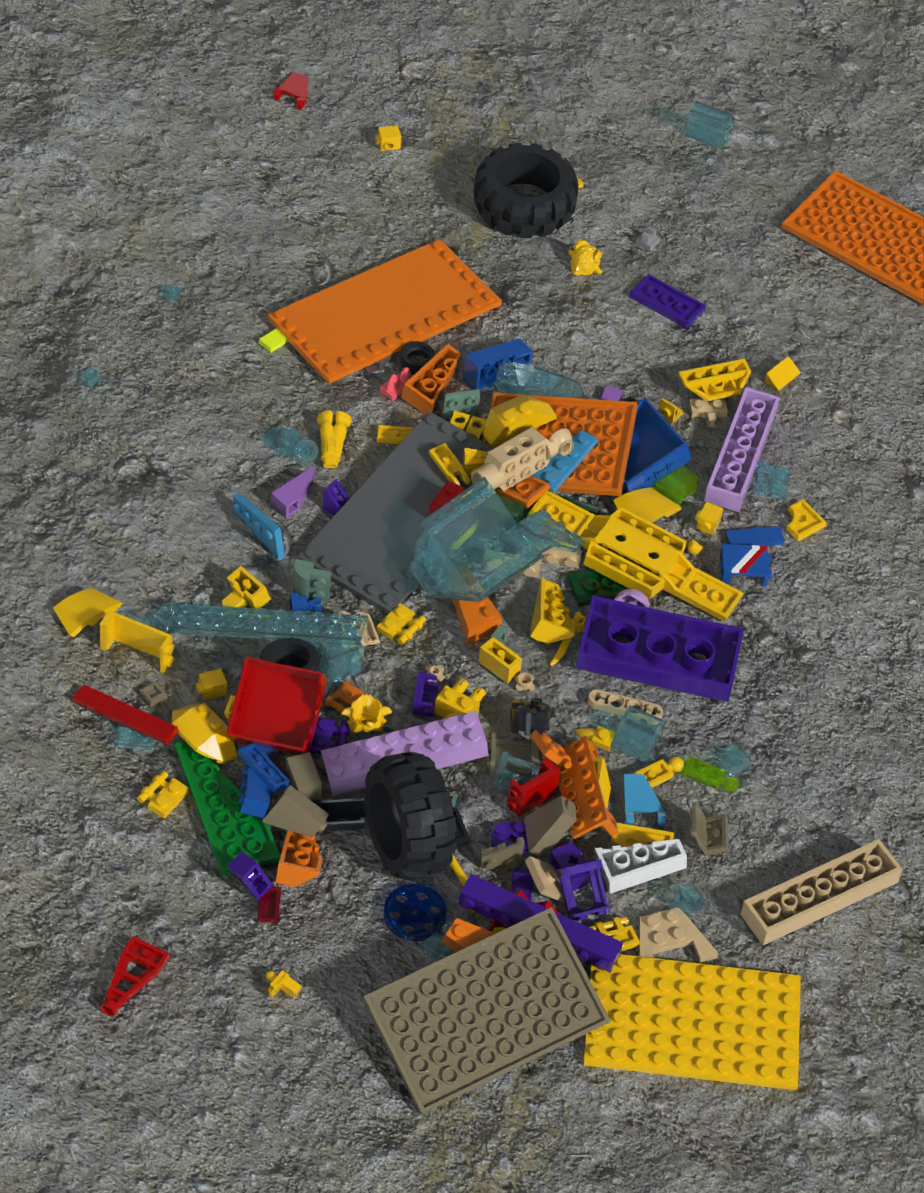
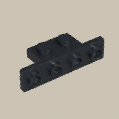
[312,798,366,832]

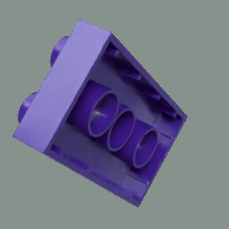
[576,596,744,702]

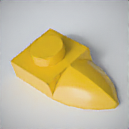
[575,726,617,752]

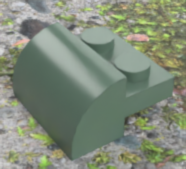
[293,559,331,602]

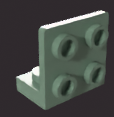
[437,389,480,421]

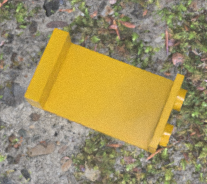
[100,610,174,674]

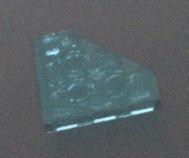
[516,510,585,553]

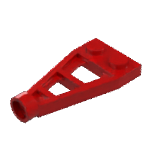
[100,936,170,1017]

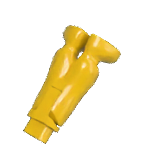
[317,410,352,469]

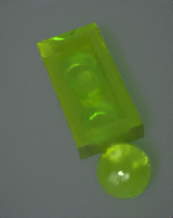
[681,756,739,792]

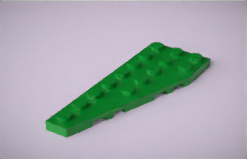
[174,741,281,876]

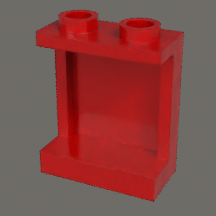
[506,758,560,817]

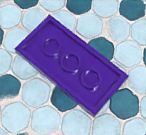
[629,274,706,329]

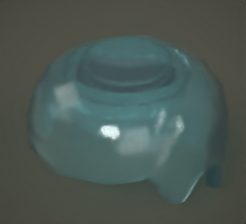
[674,885,706,915]

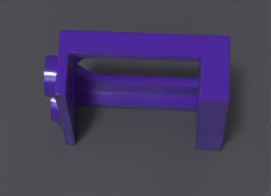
[557,859,613,921]

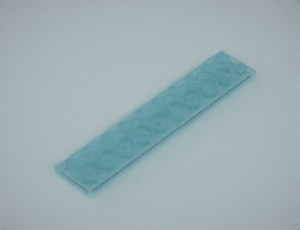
[169,604,369,645]

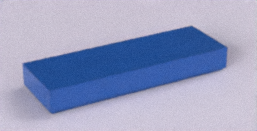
[725,526,784,546]
[237,743,291,793]

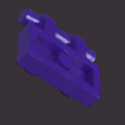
[310,718,350,755]

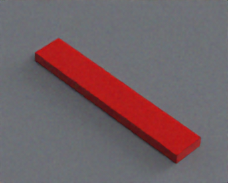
[72,684,179,745]

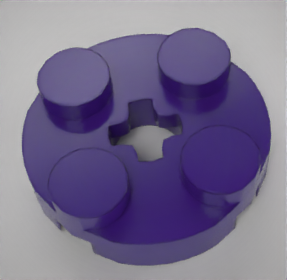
[491,822,529,857]

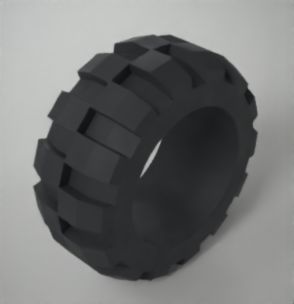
[473,143,579,238]
[364,752,457,881]

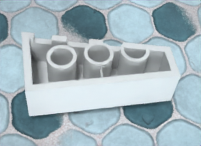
[595,839,687,894]

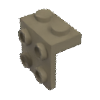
[689,801,729,856]

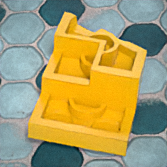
[613,487,682,523]
[53,588,123,637]

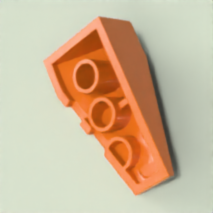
[275,830,323,887]

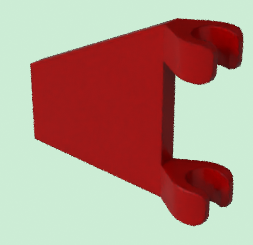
[273,72,308,110]

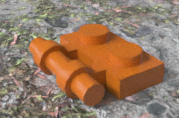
[530,730,572,769]

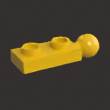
[632,757,684,788]

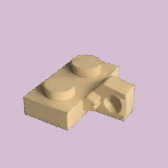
[689,399,728,427]

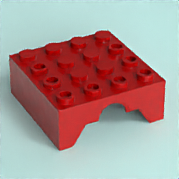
[226,657,328,755]

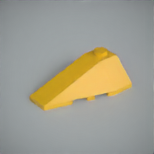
[530,578,575,644]

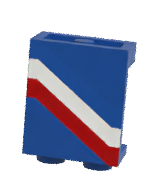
[720,544,772,587]

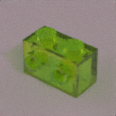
[656,465,699,504]

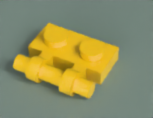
[376,603,426,645]
[137,771,189,819]
[589,916,640,951]

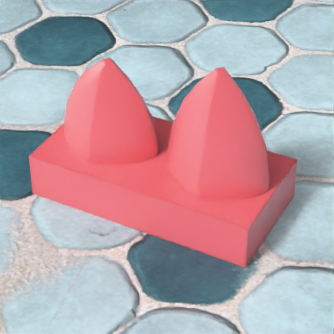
[379,368,413,401]

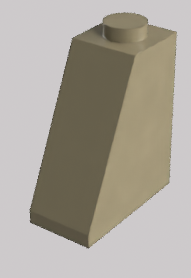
[262,785,329,837]
[524,796,577,858]

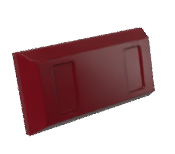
[257,886,281,924]

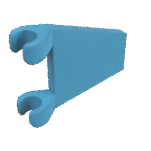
[623,774,666,828]

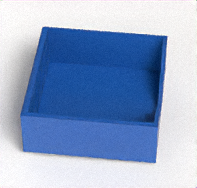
[622,397,691,494]

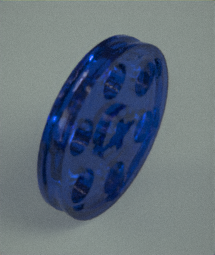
[384,884,447,941]

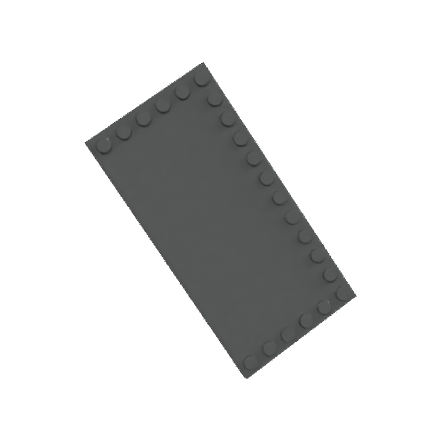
[298,411,499,614]

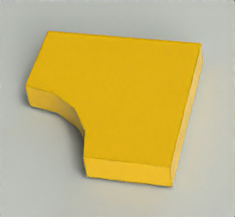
[786,499,827,542]

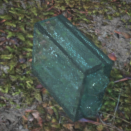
[685,101,733,149]

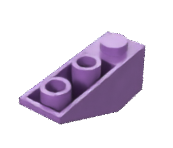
[271,466,315,518]

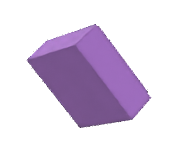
[601,386,623,401]

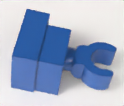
[289,593,322,619]

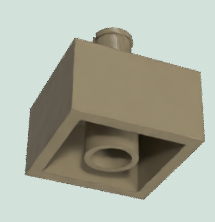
[271,753,322,801]

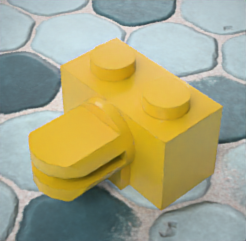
[222,566,271,615]

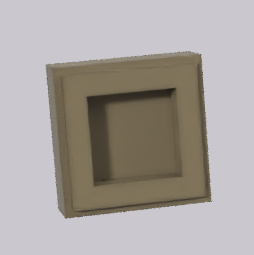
[139,681,167,707]

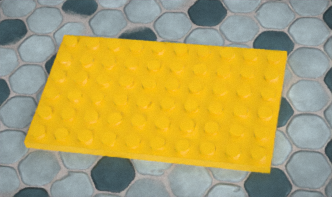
[583,954,801,1091]

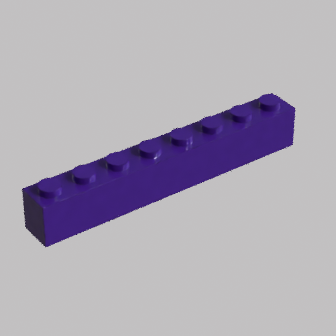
[458,874,623,973]

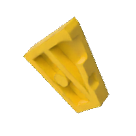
[463,448,488,475]

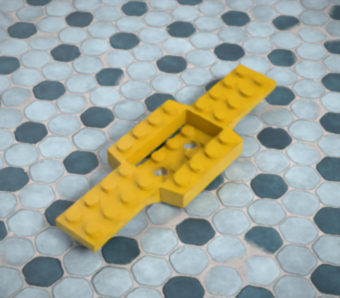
[527,491,743,622]

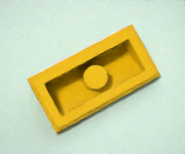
[764,357,800,392]

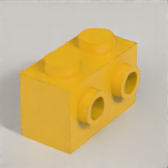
[478,637,522,684]

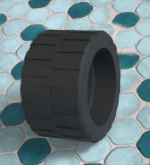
[260,637,320,672]

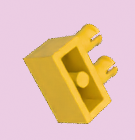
[434,678,486,718]

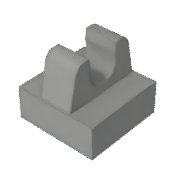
[636,228,660,251]

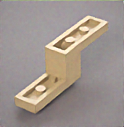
[482,540,582,578]

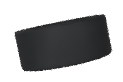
[400,341,435,375]

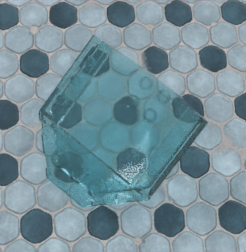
[409,477,543,602]

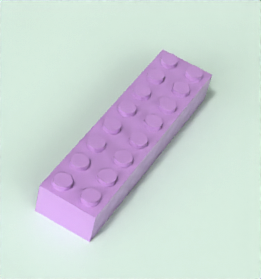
[704,387,780,512]
[321,711,488,796]

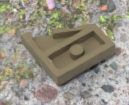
[479,837,524,869]

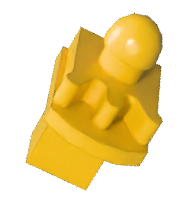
[266,970,302,999]

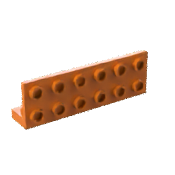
[553,736,619,839]

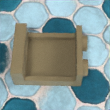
[486,733,539,779]

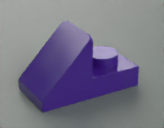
[511,867,533,901]

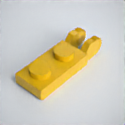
[429,443,470,485]

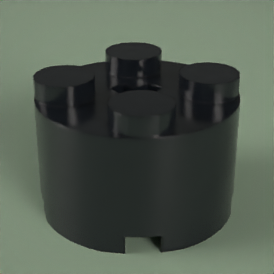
[510,698,550,736]

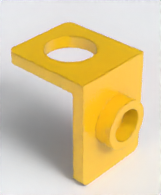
[658,398,684,424]

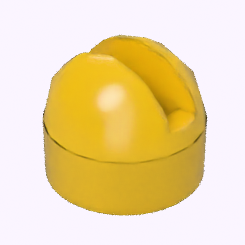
[687,539,703,555]

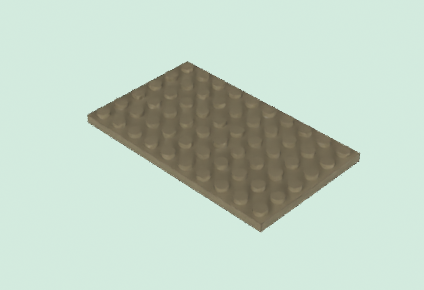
[363,907,611,1115]

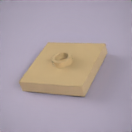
[525,856,564,903]

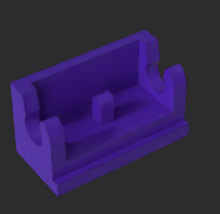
[412,671,439,717]

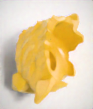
[568,239,603,276]
[341,693,392,733]

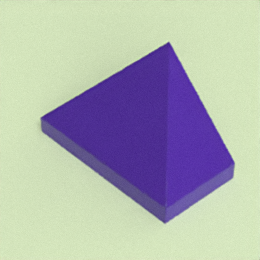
[322,479,349,516]

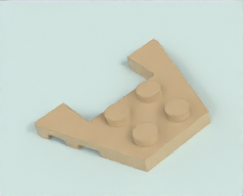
[639,907,718,962]

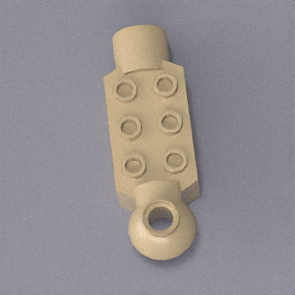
[471,427,574,495]

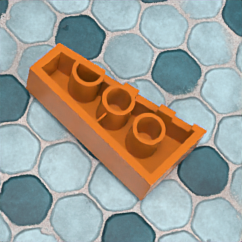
[401,344,462,415]
[446,564,503,645]

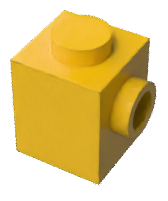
[375,125,401,151]
[695,502,724,535]
[196,668,227,701]

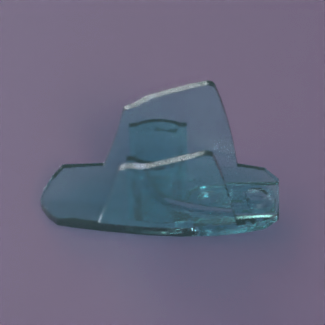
[495,362,583,398]

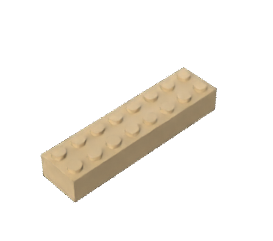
[740,839,902,945]

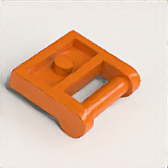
[324,681,366,718]

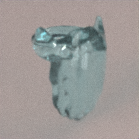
[142,601,179,633]

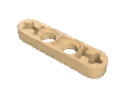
[588,689,663,724]

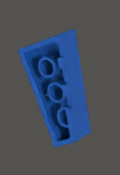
[462,338,533,390]

